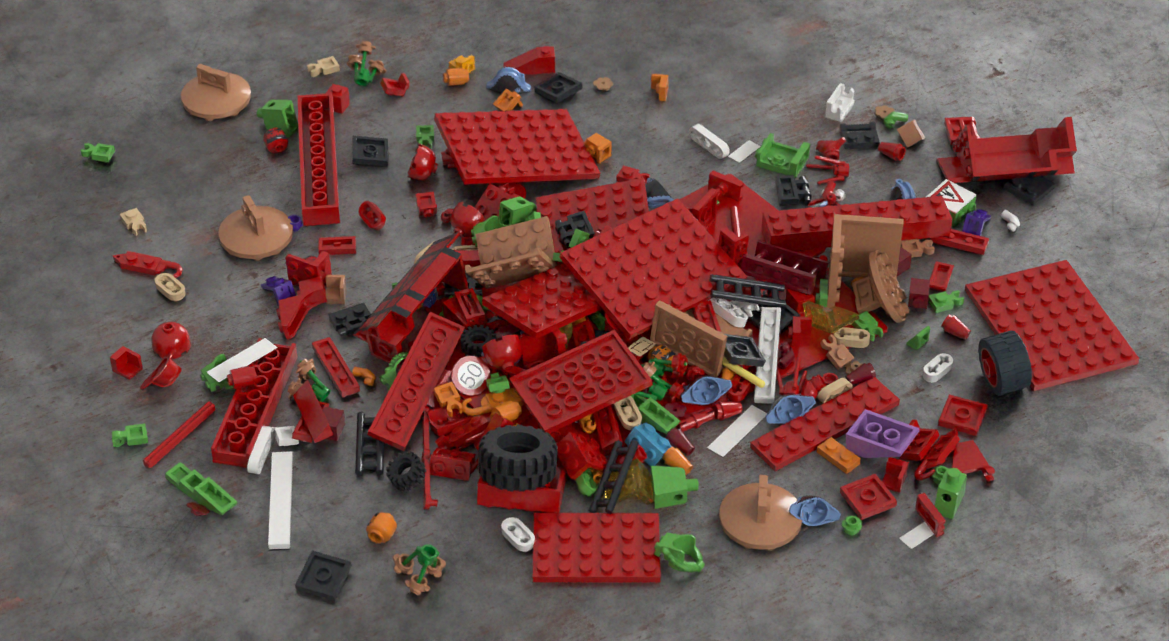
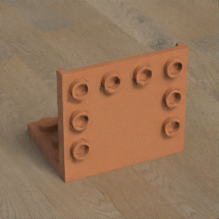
[827,214,903,309]
[465,216,557,289]
[650,300,753,377]

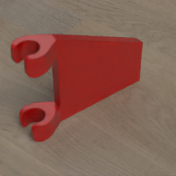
[952,440,995,481]

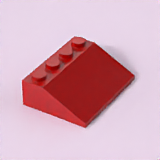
[477,460,567,513]

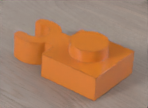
[434,382,462,417]

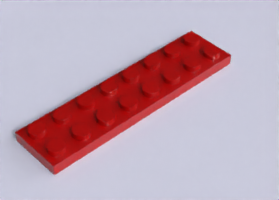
[367,312,465,451]
[750,377,900,472]

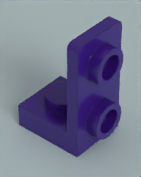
[962,209,991,236]
[261,276,296,306]

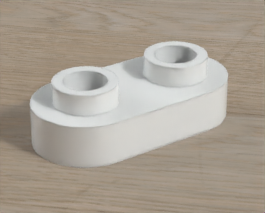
[501,518,535,552]

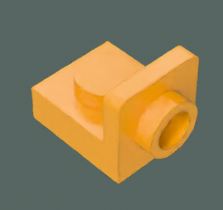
[449,55,475,73]

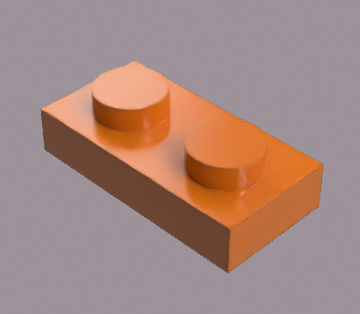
[817,437,861,474]

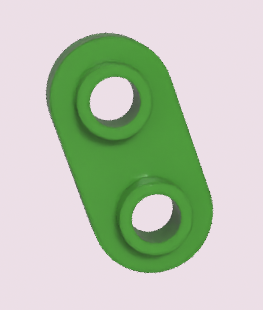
[576,468,597,496]

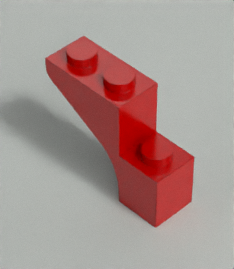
[276,276,328,339]

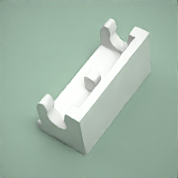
[825,83,855,122]

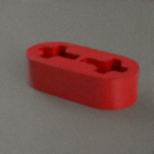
[727,372,753,402]

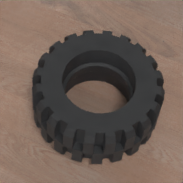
[478,425,557,492]

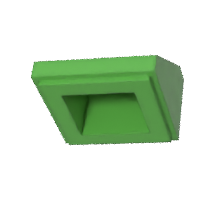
[906,326,930,350]

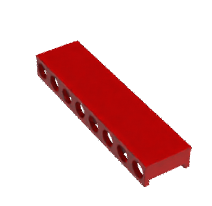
[211,338,298,468]

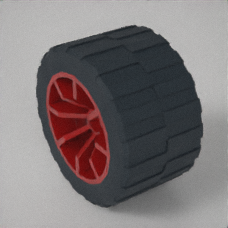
[978,330,1032,396]

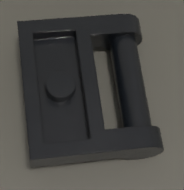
[839,121,880,149]

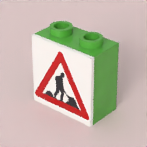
[926,179,976,228]

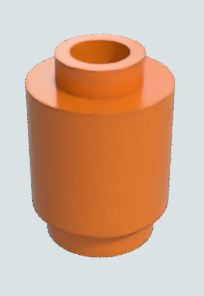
[443,68,469,86]
[491,400,522,421]

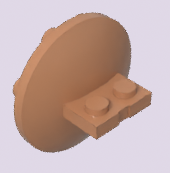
[181,64,251,121]
[219,195,293,261]
[852,250,909,323]
[719,475,803,550]

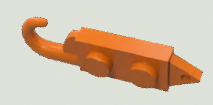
[462,388,524,416]

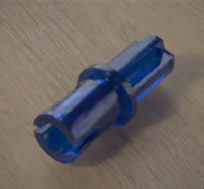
[422,289,437,308]

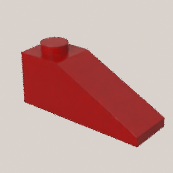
[503,46,555,75]

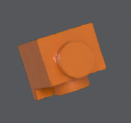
[584,133,612,164]

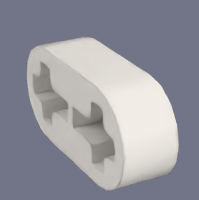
[923,353,953,383]

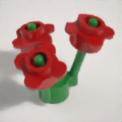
[648,353,688,402]

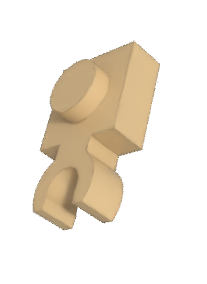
[307,56,340,77]
[120,208,147,236]

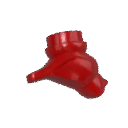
[816,137,846,163]
[800,374,827,399]

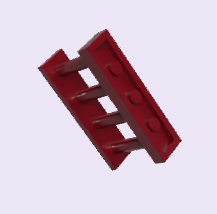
[741,240,829,295]

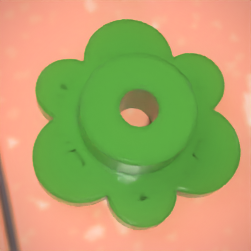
[768,154,789,167]

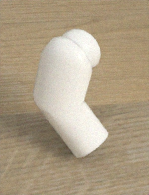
[821,189,845,202]
[1001,210,1020,232]

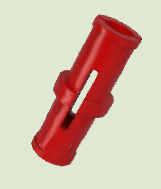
[675,408,715,432]

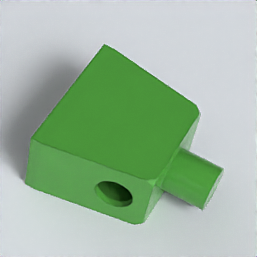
[257,100,299,138]
[499,196,537,226]
[651,466,699,509]
[934,468,967,520]

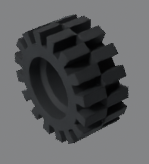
[461,325,496,357]
[386,451,426,491]

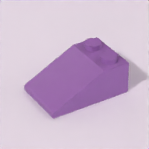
[846,409,919,458]

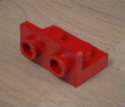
[718,227,749,267]
[430,448,476,481]

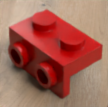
[427,399,474,436]
[900,420,940,461]

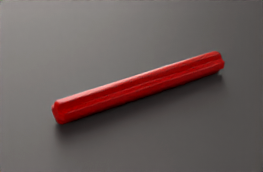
[143,401,215,469]

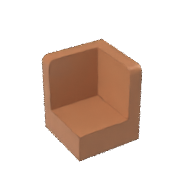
[897,120,925,147]
[326,275,347,304]

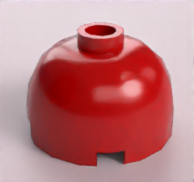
[407,144,438,181]
[450,202,485,237]
[151,322,191,359]
[482,334,523,370]

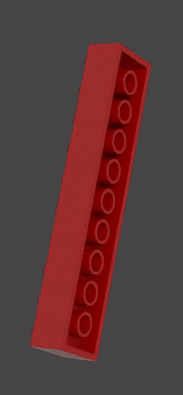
[297,93,340,226]
[761,196,952,251]

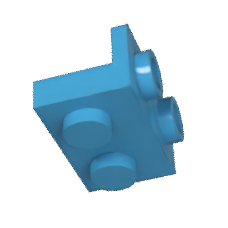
[625,423,672,466]

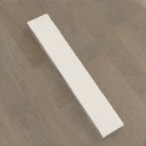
[754,307,781,403]
[268,452,293,549]

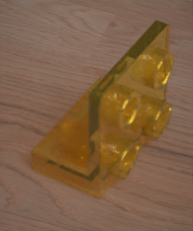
[803,301,860,333]
[605,458,654,505]

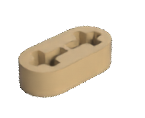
[833,327,870,348]
[818,378,852,403]

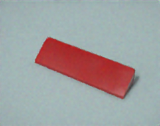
[293,380,334,443]

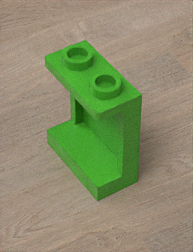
[755,133,810,178]

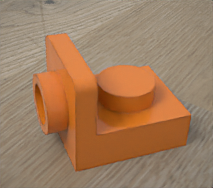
[651,74,668,101]
[493,89,523,111]

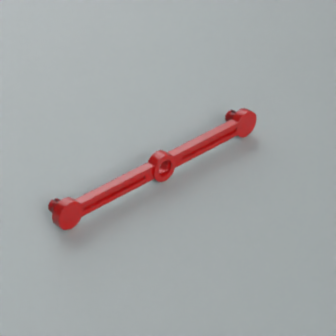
[421,406,438,510]

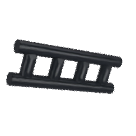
[709,274,786,308]
[355,412,384,476]
[588,440,639,514]

